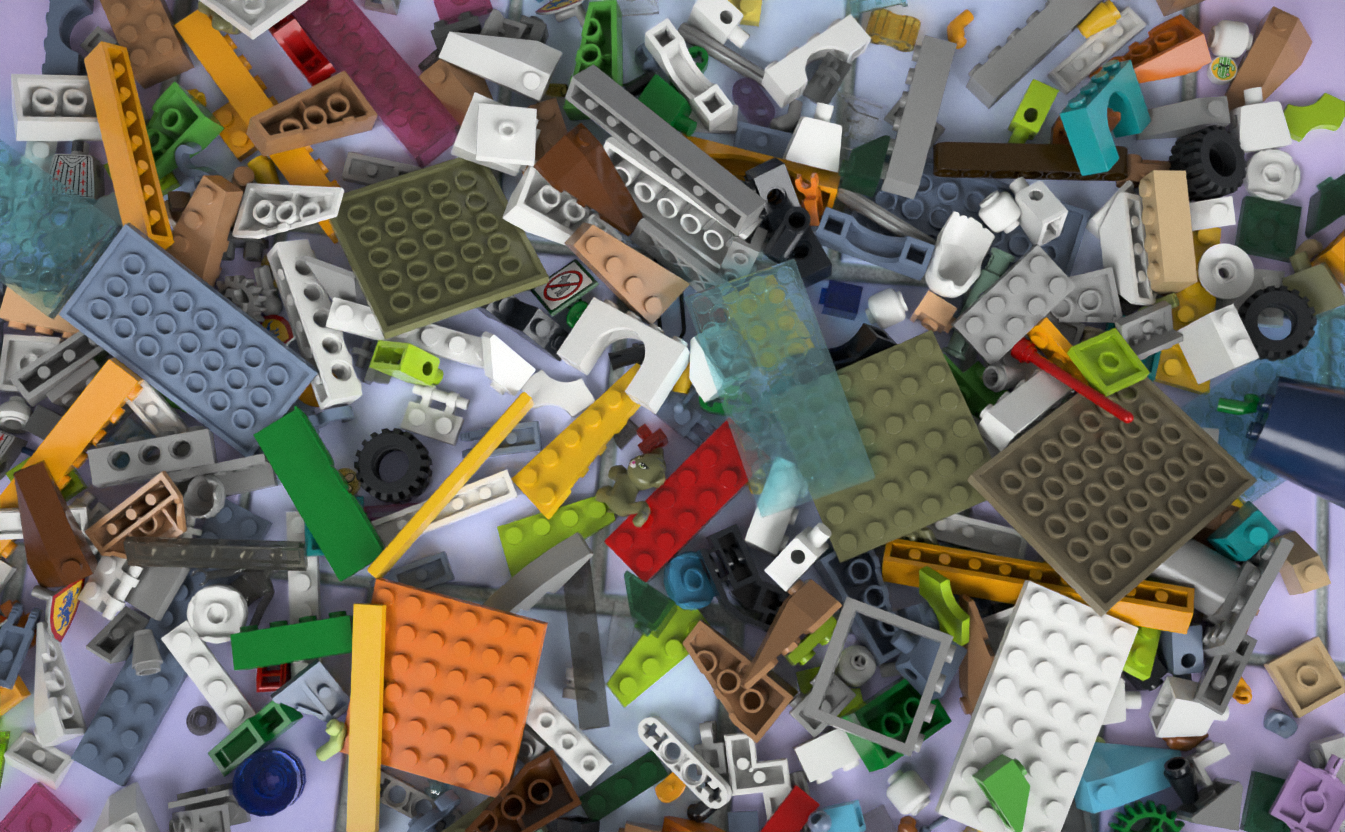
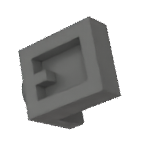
[519,15,549,44]

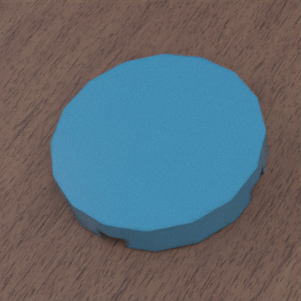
[663,551,715,611]

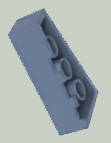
[813,549,901,666]

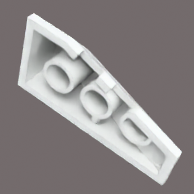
[439,31,563,103]
[503,160,622,245]
[34,621,87,747]

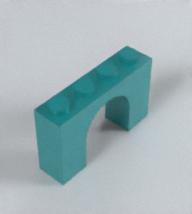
[1059,59,1151,176]

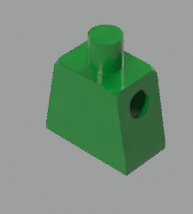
[638,74,697,137]

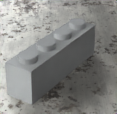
[9,331,111,407]

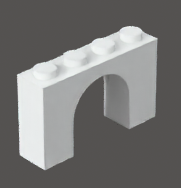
[557,297,690,414]

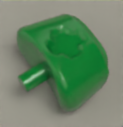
[566,301,589,329]

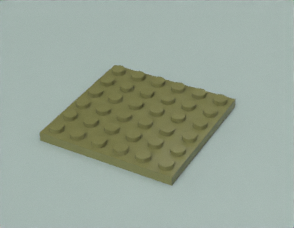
[328,157,549,340]
[769,330,992,563]

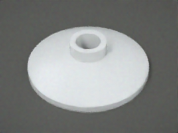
[1198,243,1254,300]

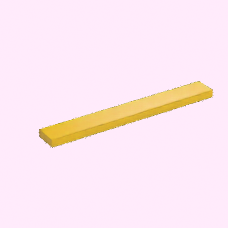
[367,392,534,579]
[346,603,386,832]

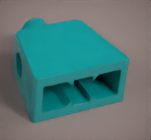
[1206,501,1279,561]

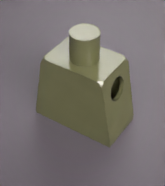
[1282,251,1345,316]

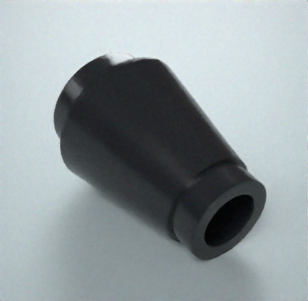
[1164,757,1199,805]

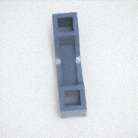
[42,0,94,76]
[815,207,935,281]

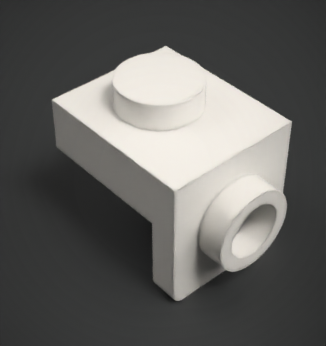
[1185,740,1230,787]

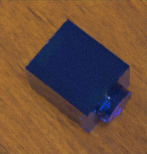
[818,280,863,321]

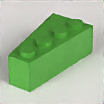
[563,0,623,121]

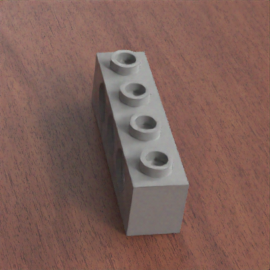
[87,426,218,488]

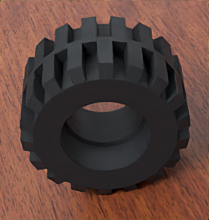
[1169,125,1247,202]
[1238,285,1317,361]
[354,428,433,504]

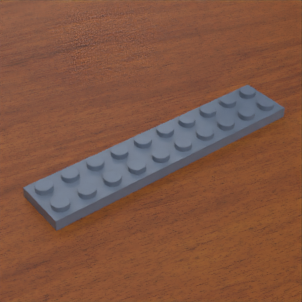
[71,498,273,787]

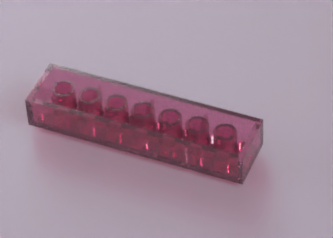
[291,0,460,168]

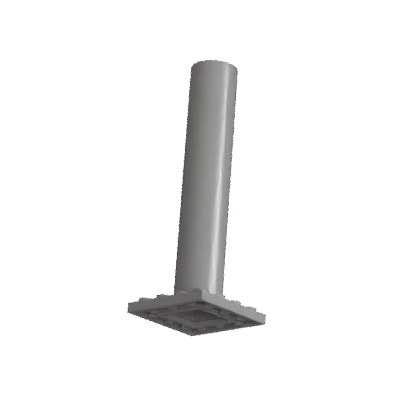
[971,414,1295,659]

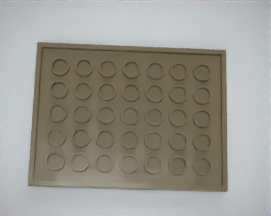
[967,377,1257,617]

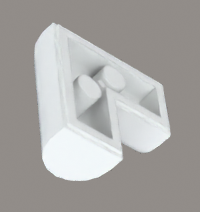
[724,732,791,796]

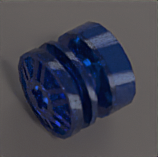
[232,747,307,817]

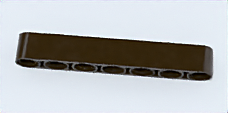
[933,142,1128,181]

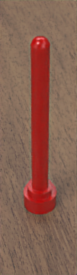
[1011,337,1134,423]

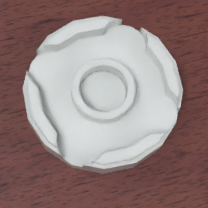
[1243,148,1301,204]
[187,583,249,644]

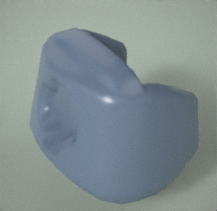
[634,43,660,72]
[1263,709,1298,739]

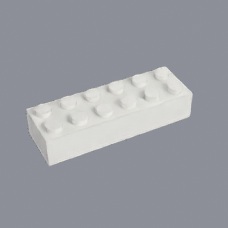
[603,136,763,269]

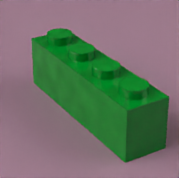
[230,611,353,671]

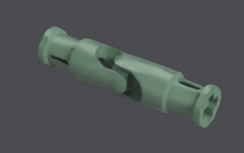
[942,247,1015,361]

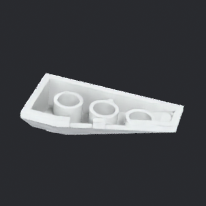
[232,183,344,239]

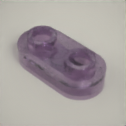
[732,78,775,128]

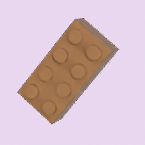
[100,0,195,89]

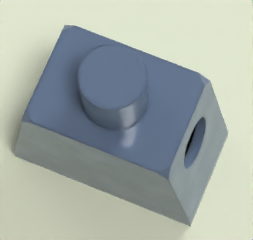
[1157,621,1204,681]
[891,629,968,700]

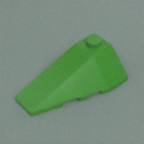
[146,81,225,180]

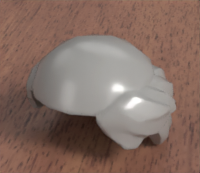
[183,475,226,519]

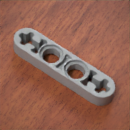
[380,769,464,832]

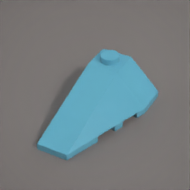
[1074,742,1182,813]

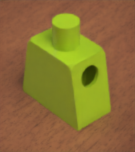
[1007,79,1059,144]
[369,340,444,386]

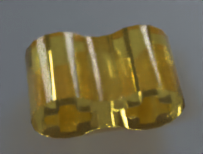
[865,8,921,52]

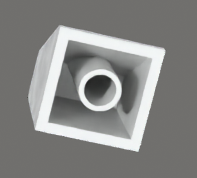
[451,92,541,176]
[1177,304,1259,385]

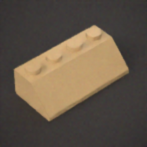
[1139,170,1198,296]

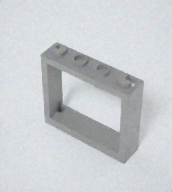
[803,597,957,757]

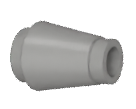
[983,363,1026,392]
[132,629,163,676]

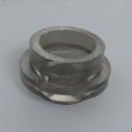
[186,706,217,736]

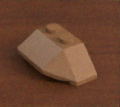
[84,471,187,561]

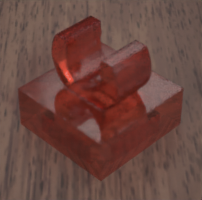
[636,423,669,455]

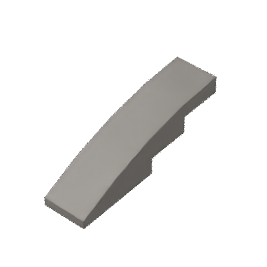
[482,532,594,614]

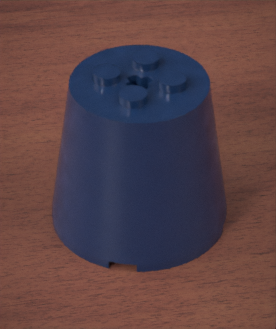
[1245,376,1345,509]

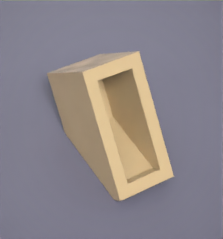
[1270,531,1332,596]

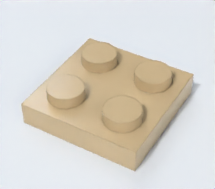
[1263,636,1345,718]

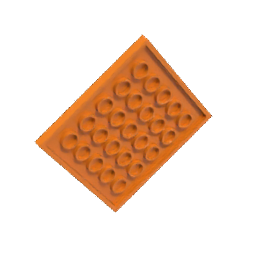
[339,578,548,798]

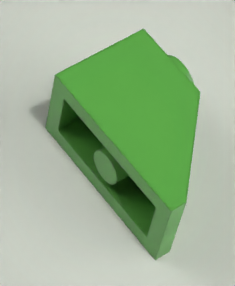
[972,754,1030,832]

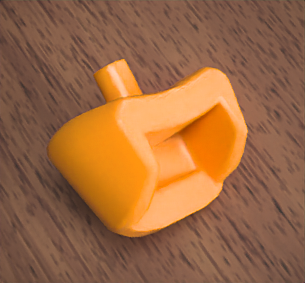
[655,772,686,803]

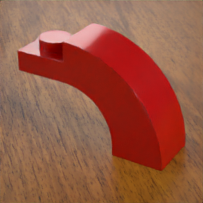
[268,13,336,86]

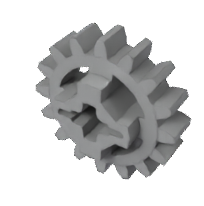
[216,275,267,322]

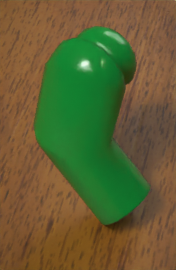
[1217,394,1260,415]

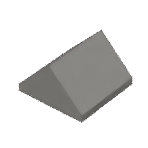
[1173,777,1243,831]

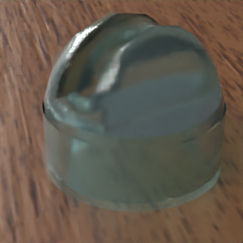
[425,778,450,800]

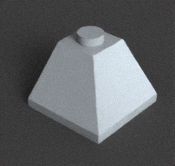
[305,256,369,307]

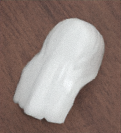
[925,211,995,298]

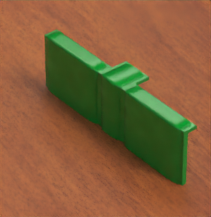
[253,406,386,582]

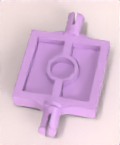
[1268,754,1345,832]

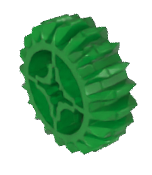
[1108,800,1185,832]

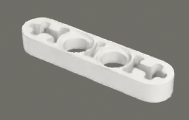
[638,715,732,809]

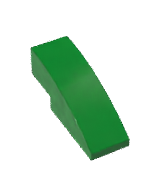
[208,700,304,777]

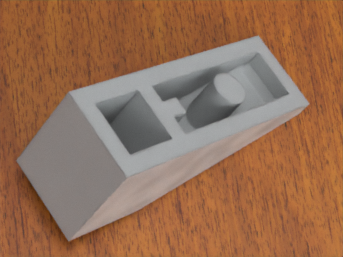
[1136,96,1231,140]
[1193,634,1258,716]

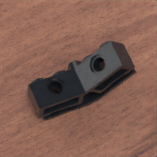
[744,157,832,290]
[696,524,790,632]

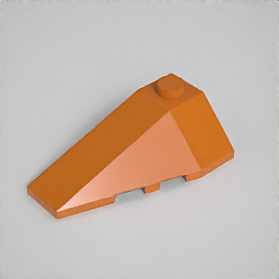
[1089,14,1211,84]

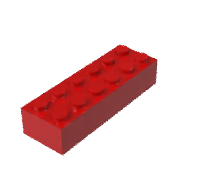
[604,417,771,584]

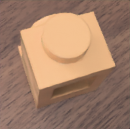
[909,290,958,334]

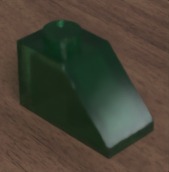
[838,135,891,197]
[1305,174,1345,238]
[624,570,678,639]

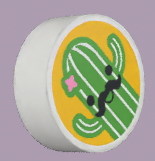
[1207,56,1238,85]

